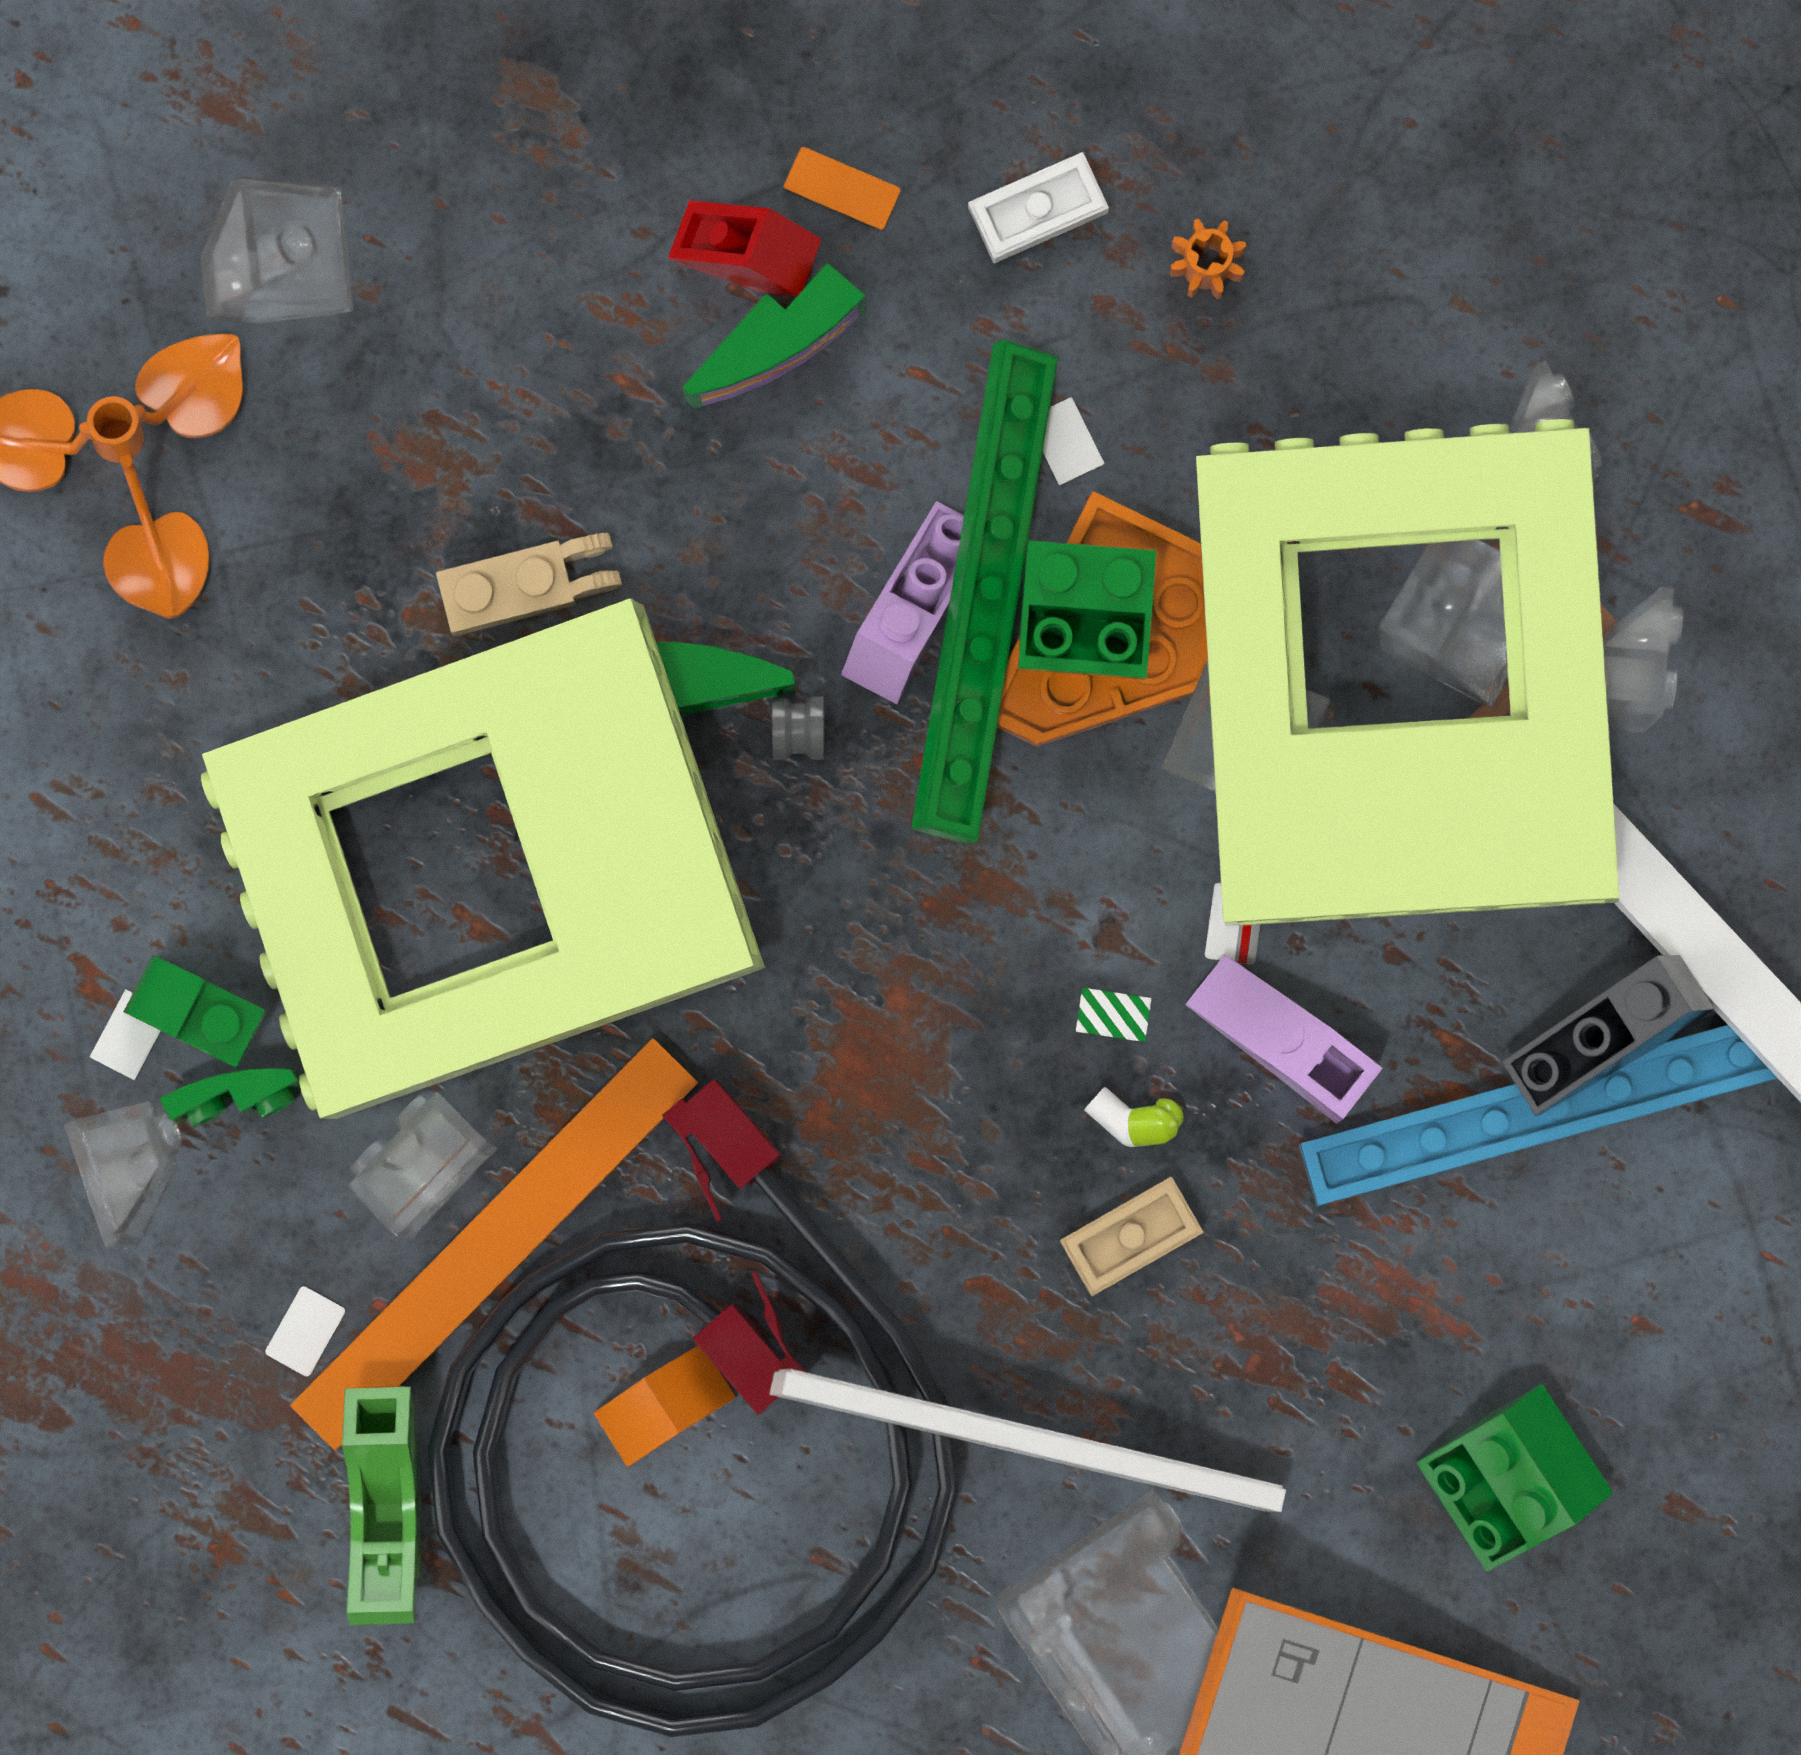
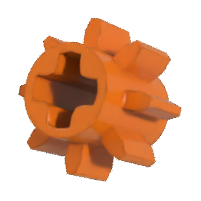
[1169,218,1247,300]

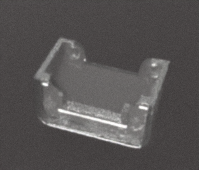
[997,1488,1219,1755]

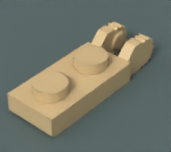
[436,533,622,636]

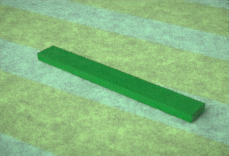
[911,339,1058,845]

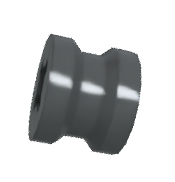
[772,696,825,760]

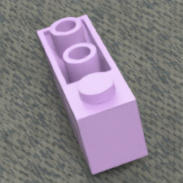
[841,501,964,704]
[1185,955,1383,1124]

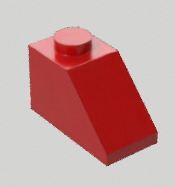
[668,200,822,297]

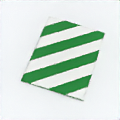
[1076,988,1152,1042]

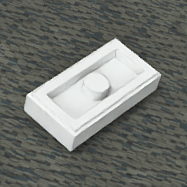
[968,152,1109,263]

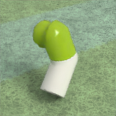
[1084,1087,1184,1147]

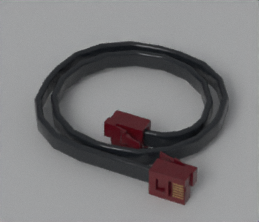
[427,1079,959,1738]

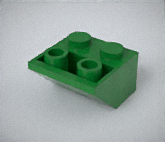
[1018,540,1157,680]
[1416,1384,1614,1572]

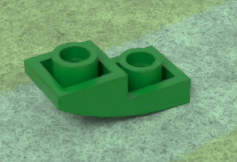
[159,1068,300,1128]

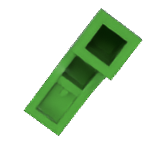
[342,1387,421,1625]

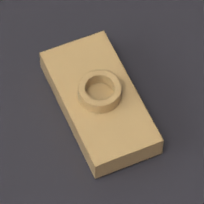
[1059,1176,1204,1297]

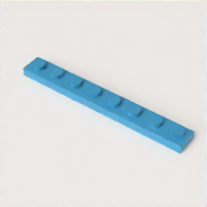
[1299,1025,1778,1207]

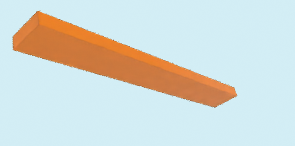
[290,1038,699,1451]

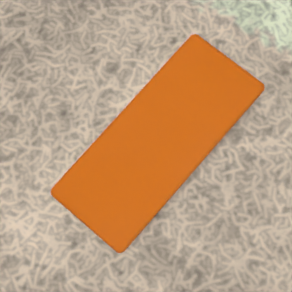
[784,147,901,230]

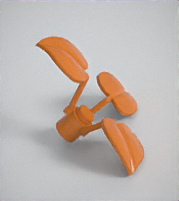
[0,334,243,619]

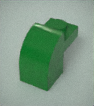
[123,955,267,1069]

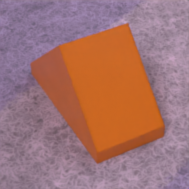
[593,1346,737,1468]

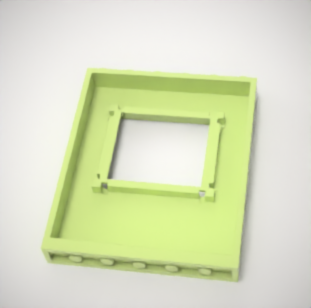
[1196,419,1619,926]
[201,598,765,1119]

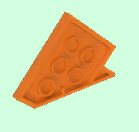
[997,491,1210,747]

